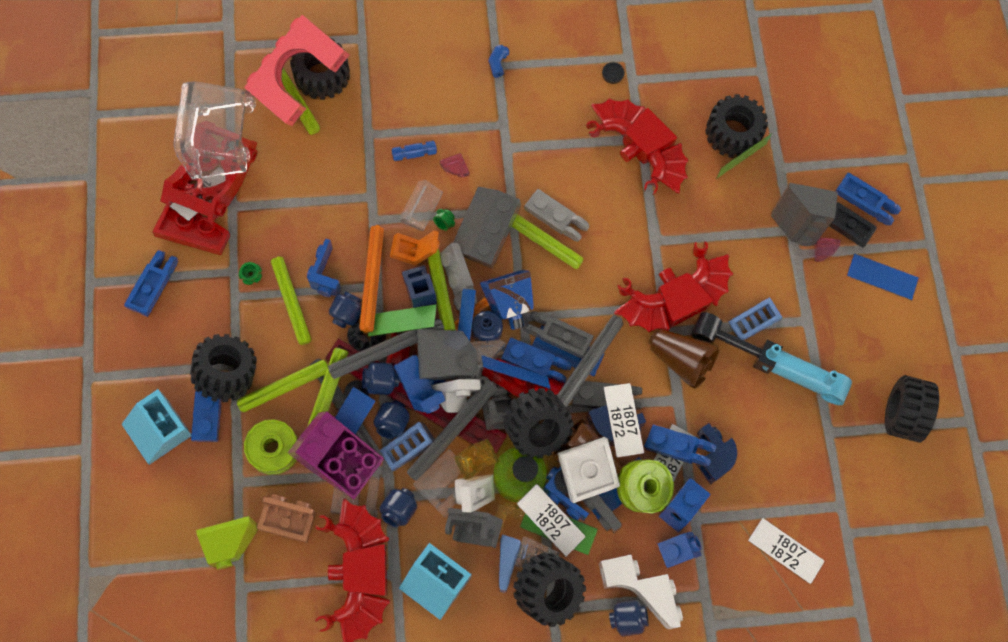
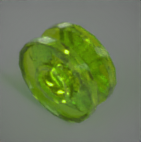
[493,448,547,503]

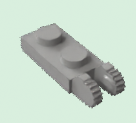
[524,189,590,242]
[440,243,477,311]

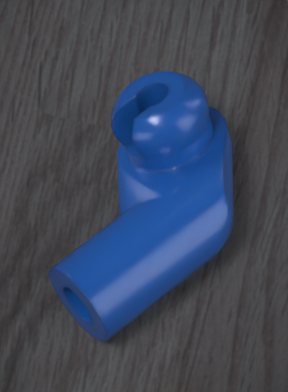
[488,45,509,78]

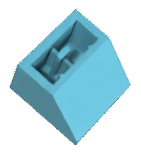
[122,389,191,465]
[399,543,471,620]

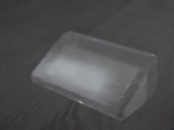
[398,180,443,231]

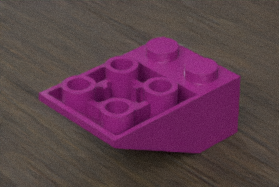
[288,411,384,500]

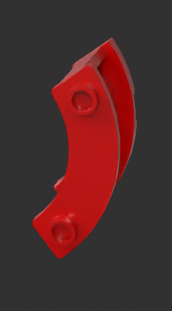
[160,122,258,222]

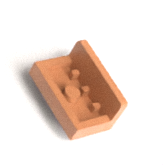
[257,494,316,543]

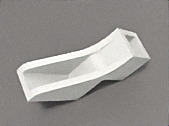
[599,555,683,629]

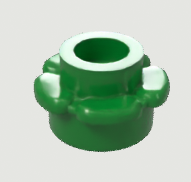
[433,209,455,231]
[238,262,262,285]

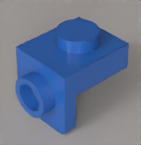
[658,532,702,568]

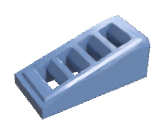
[728,297,783,340]
[380,422,435,471]
[499,535,521,593]

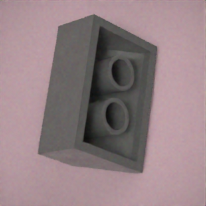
[771,183,838,246]
[453,187,521,269]

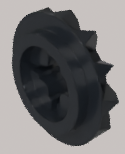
[347,322,386,352]

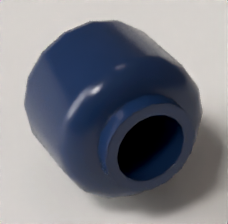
[328,291,362,329]
[471,311,503,346]
[362,362,400,395]
[373,401,410,439]
[379,488,418,528]
[609,600,649,637]

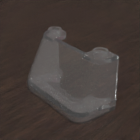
[174,81,256,180]

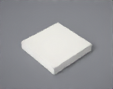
[558,437,620,503]

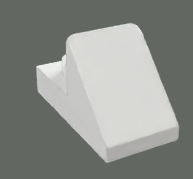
[431,379,480,413]
[455,475,495,513]

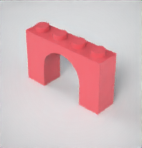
[244,15,350,126]

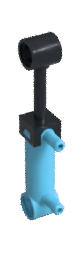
[691,312,852,405]

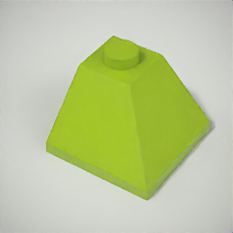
[196,516,258,570]

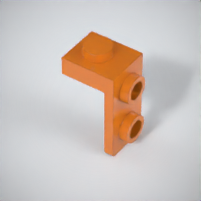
[390,230,439,265]

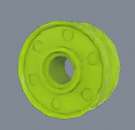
[244,419,298,475]
[617,459,674,514]

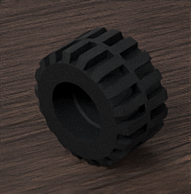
[290,38,350,100]
[705,94,768,158]
[190,334,257,402]
[885,375,940,443]
[503,388,573,459]
[513,553,586,627]

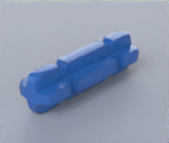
[392,141,437,161]

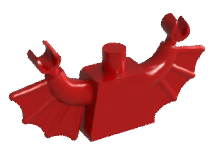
[586,98,689,195]
[614,241,733,333]
[315,498,390,642]

